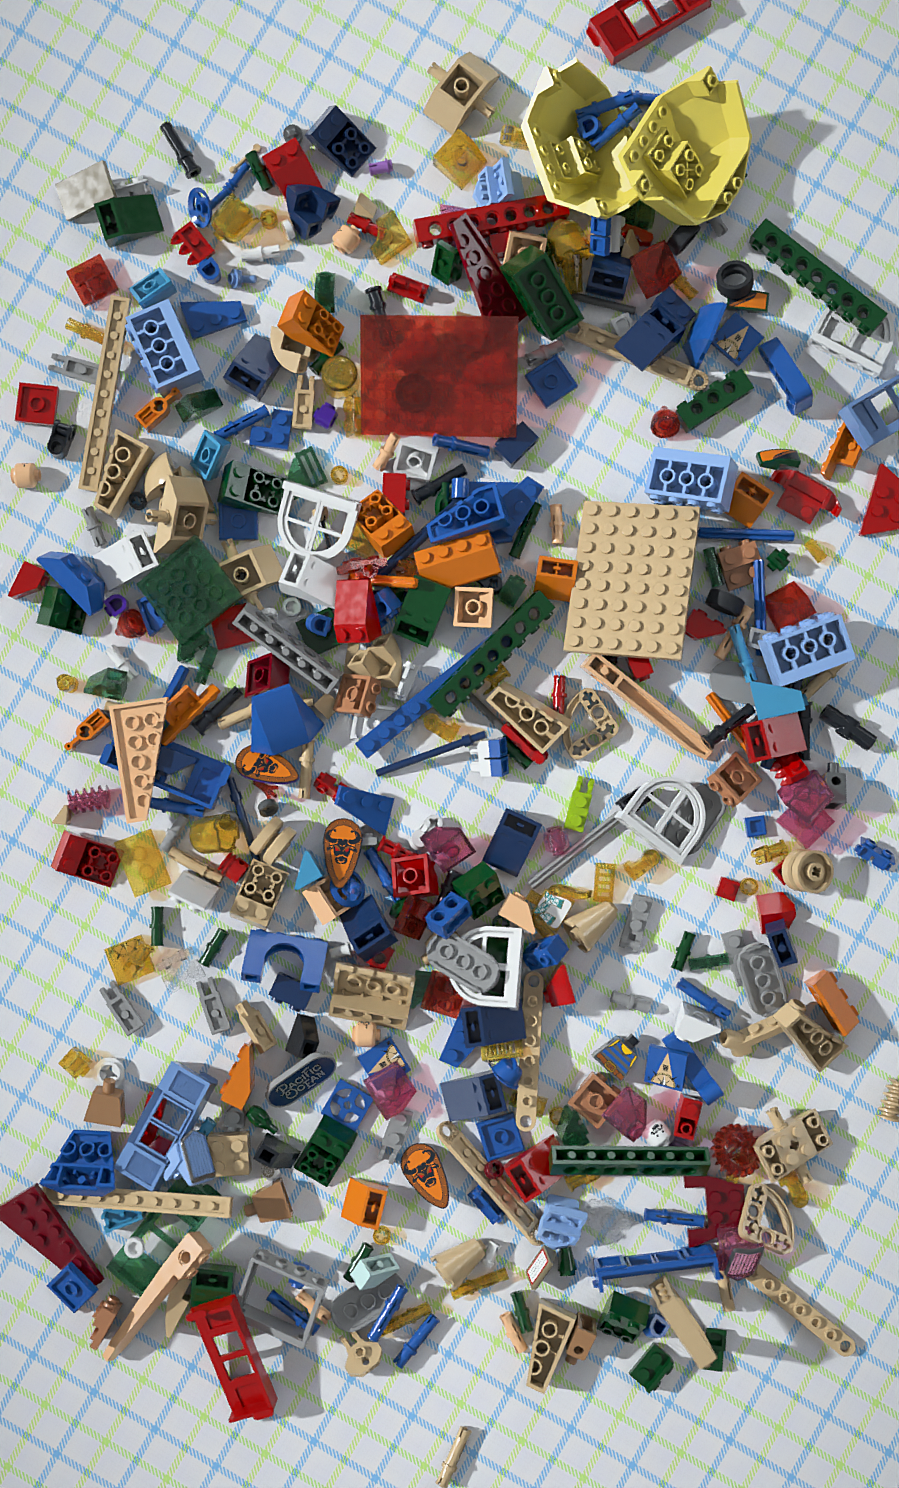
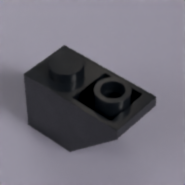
[285,1013,319,1059]
[253,1133,301,1168]

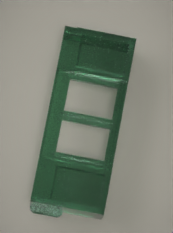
[106,1177,221,1297]

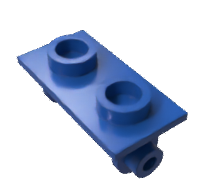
[854,836,895,871]
[467,1185,505,1225]

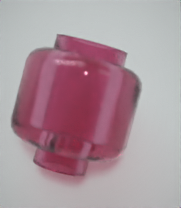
[543,826,570,856]

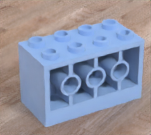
[125,299,205,398]
[644,447,739,514]
[758,612,856,687]

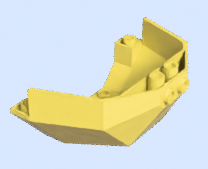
[521,58,640,220]
[618,66,752,225]

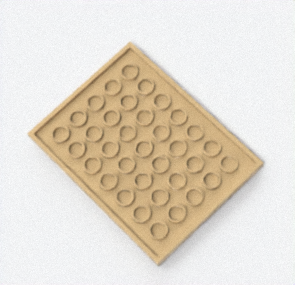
[563,501,701,661]

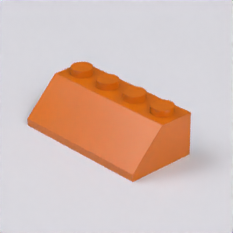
[414,530,502,589]

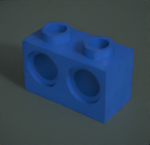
[374,586,403,629]
[425,891,472,940]
[523,934,569,971]

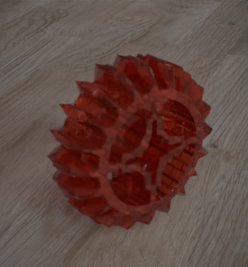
[710,1123,761,1178]

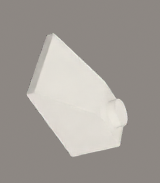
[392,434,440,482]
[674,1001,721,1043]

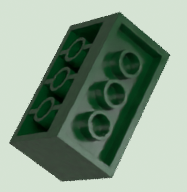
[499,245,584,341]

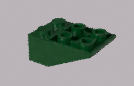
[94,194,164,248]
[217,460,286,515]
[392,574,452,647]
[486,937,527,997]
[293,1114,358,1187]
[190,1263,236,1322]

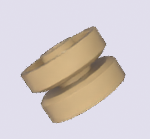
[249,816,297,866]
[782,849,834,893]

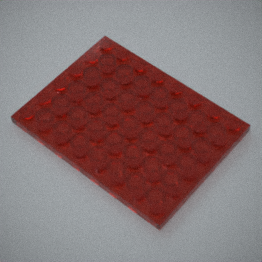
[360,315,519,437]

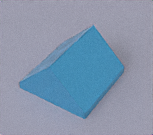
[128,267,177,309]
[190,429,232,481]
[294,850,325,890]

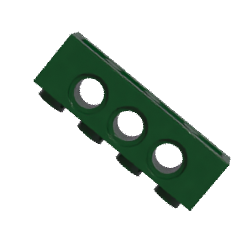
[674,368,754,434]

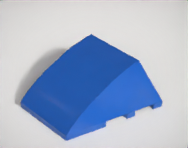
[682,302,727,370]
[251,684,325,755]
[39,1130,115,1197]

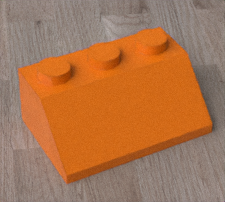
[804,969,860,1037]

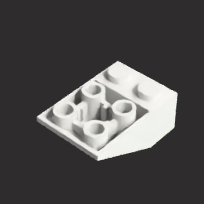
[93,529,162,592]
[278,548,349,609]
[167,870,221,913]

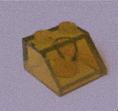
[433,128,487,190]

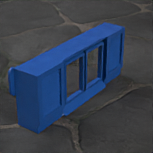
[99,737,232,809]
[592,1244,724,1293]

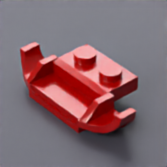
[769,469,842,525]

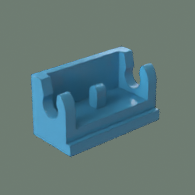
[101,1209,147,1233]

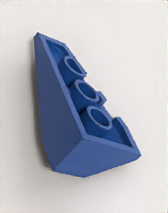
[426,482,510,544]

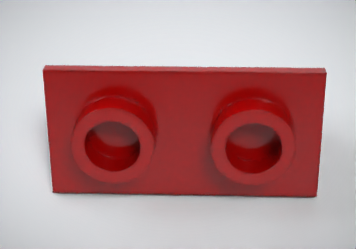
[386,272,429,304]
[313,772,348,802]

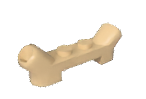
[719,999,806,1057]

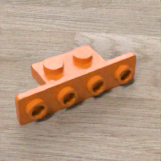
[821,422,863,481]
[161,683,221,746]

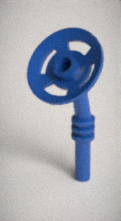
[188,162,250,228]
[330,871,365,907]

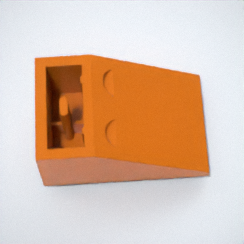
[277,290,344,357]
[356,489,415,560]
[219,1040,255,1110]

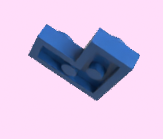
[249,409,293,451]

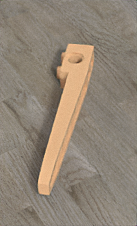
[580,654,713,760]
[102,1231,214,1362]

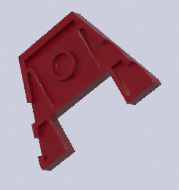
[683,1175,745,1248]

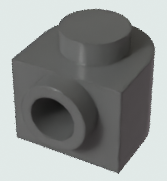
[224,1106,246,1131]

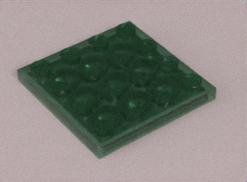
[136,535,243,646]

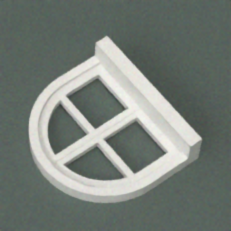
[807,294,895,379]
[278,480,362,561]
[614,777,706,865]
[450,926,525,1011]

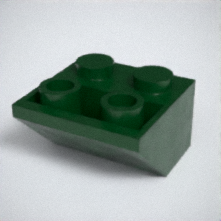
[36,586,87,635]
[452,861,505,920]
[596,1291,650,1344]

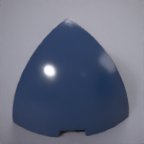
[286,184,341,240]

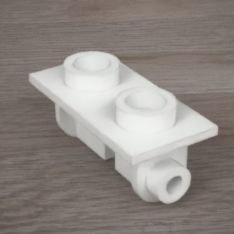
[113,176,152,197]
[387,660,419,703]

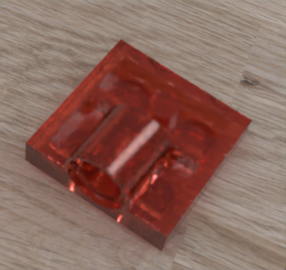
[66,254,119,307]
[336,555,388,579]
[392,894,435,941]
[420,970,463,1019]

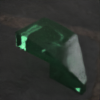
[286,457,309,500]
[411,970,435,1009]

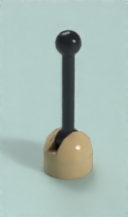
[312,507,331,549]

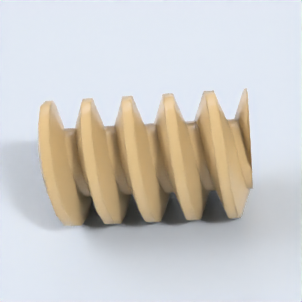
[876,1077,899,1122]

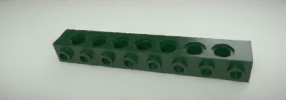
[749,218,888,337]
[426,590,556,718]
[548,1146,711,1176]

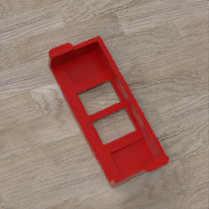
[586,0,712,66]
[186,1294,278,1423]

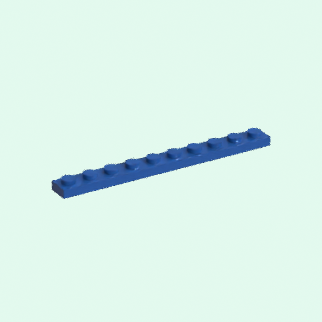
[355,633,510,759]

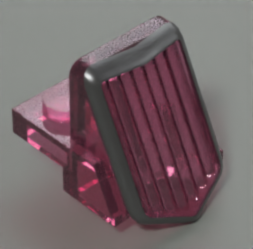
[717,1227,765,1281]

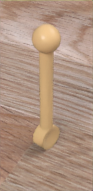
[229,144,261,174]

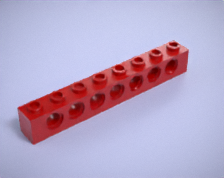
[412,195,570,249]

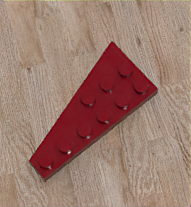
[449,213,528,345]
[0,1183,105,1286]

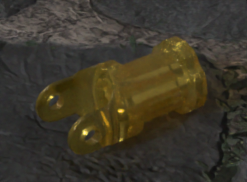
[483,663,511,695]
[56,674,79,693]
[751,839,788,865]
[123,941,155,979]
[564,1175,601,1193]

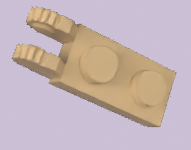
[292,375,315,431]

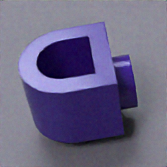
[313,402,338,430]
[103,594,129,619]

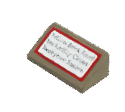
[526,1245,557,1291]

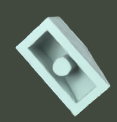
[350,1253,400,1291]

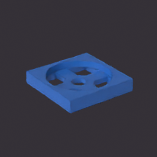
[321,1078,374,1131]

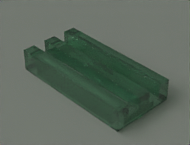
[294,446,328,488]

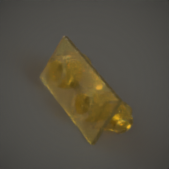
[343,395,364,438]

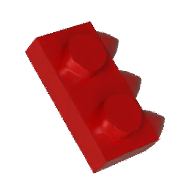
[171,221,215,265]
[770,753,810,786]

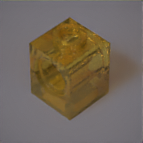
[58,1046,93,1079]

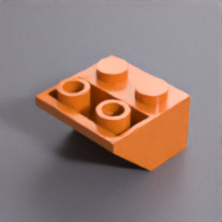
[724,471,775,529]
[533,555,578,602]
[341,1177,388,1230]

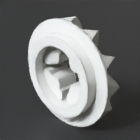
[93,1057,125,1088]

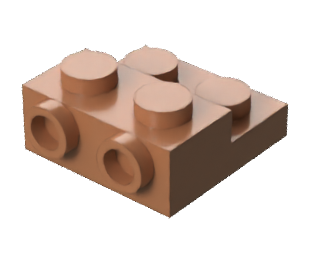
[716,539,766,592]
[333,674,382,718]
[707,751,762,808]
[568,1071,624,1129]
[90,1295,123,1351]

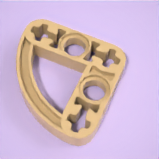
[562,688,618,760]
[738,1183,795,1255]

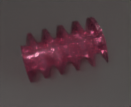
[67,784,111,814]

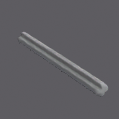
[528,811,620,889]

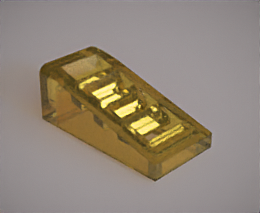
[593,862,616,902]
[481,1039,523,1063]

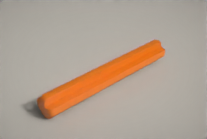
[349,573,418,589]
[706,692,747,753]

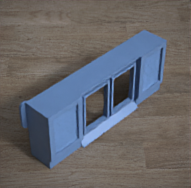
[838,375,899,451]
[114,1061,218,1192]

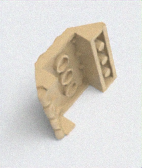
[329,961,416,1030]

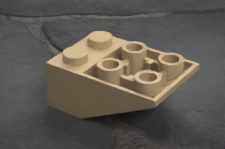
[230,858,289,931]

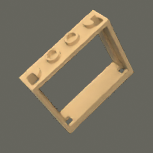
[649,1274,717,1370]

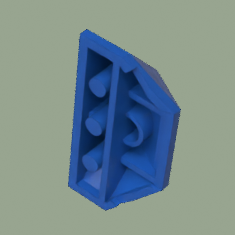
[36,551,105,616]

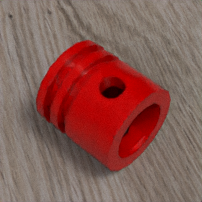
[217,851,250,884]

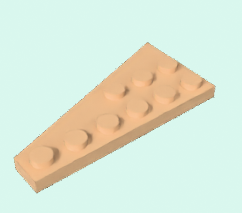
[109,697,169,823]

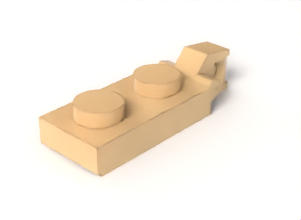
[235,999,277,1054]

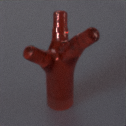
[252,781,278,799]

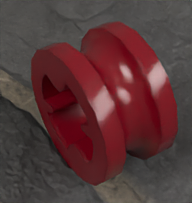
[484,1160,504,1180]

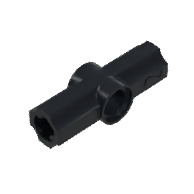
[818,704,877,751]

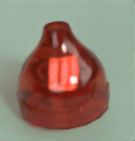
[650,406,680,438]
[115,608,147,639]

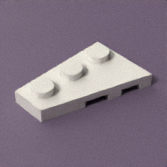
[350,704,412,740]

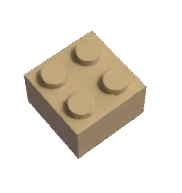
[207,1131,252,1177]

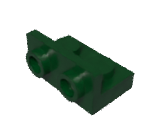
[431,239,463,286]
[629,1342,674,1394]

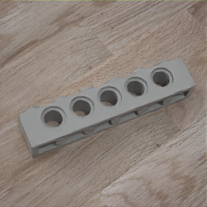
[232,602,342,694]

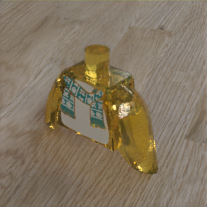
[526,884,592,938]

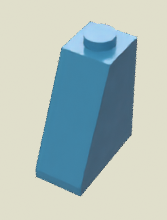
[750,681,808,720]

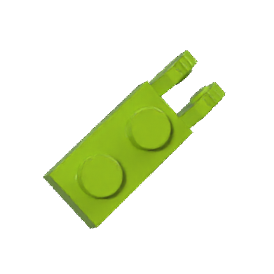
[563,775,595,833]

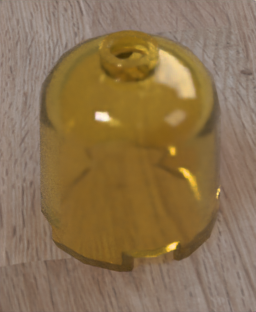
[211,192,260,244]
[547,219,592,270]
[321,355,360,400]
[189,814,240,854]

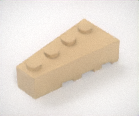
[94,429,155,520]
[486,681,573,754]
[773,1003,849,1073]
[526,1298,577,1394]

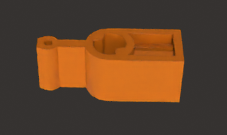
[134,387,182,433]
[64,708,111,751]

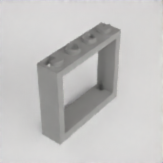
[237,1248,330,1350]

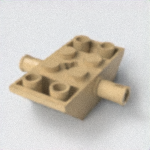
[423,52,500,136]
[145,475,217,554]
[200,538,283,611]
[753,1107,833,1184]

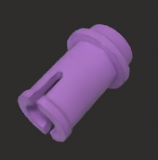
[368,158,393,176]

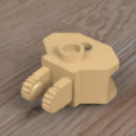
[339,1332,383,1377]

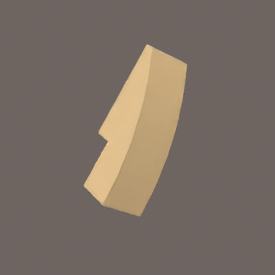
[165,1278,192,1338]

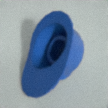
[488,1058,522,1089]

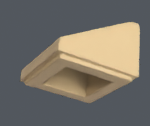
[354,193,378,219]
[621,229,639,260]
[313,693,335,719]
[52,805,72,825]

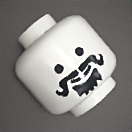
[642,1118,672,1146]

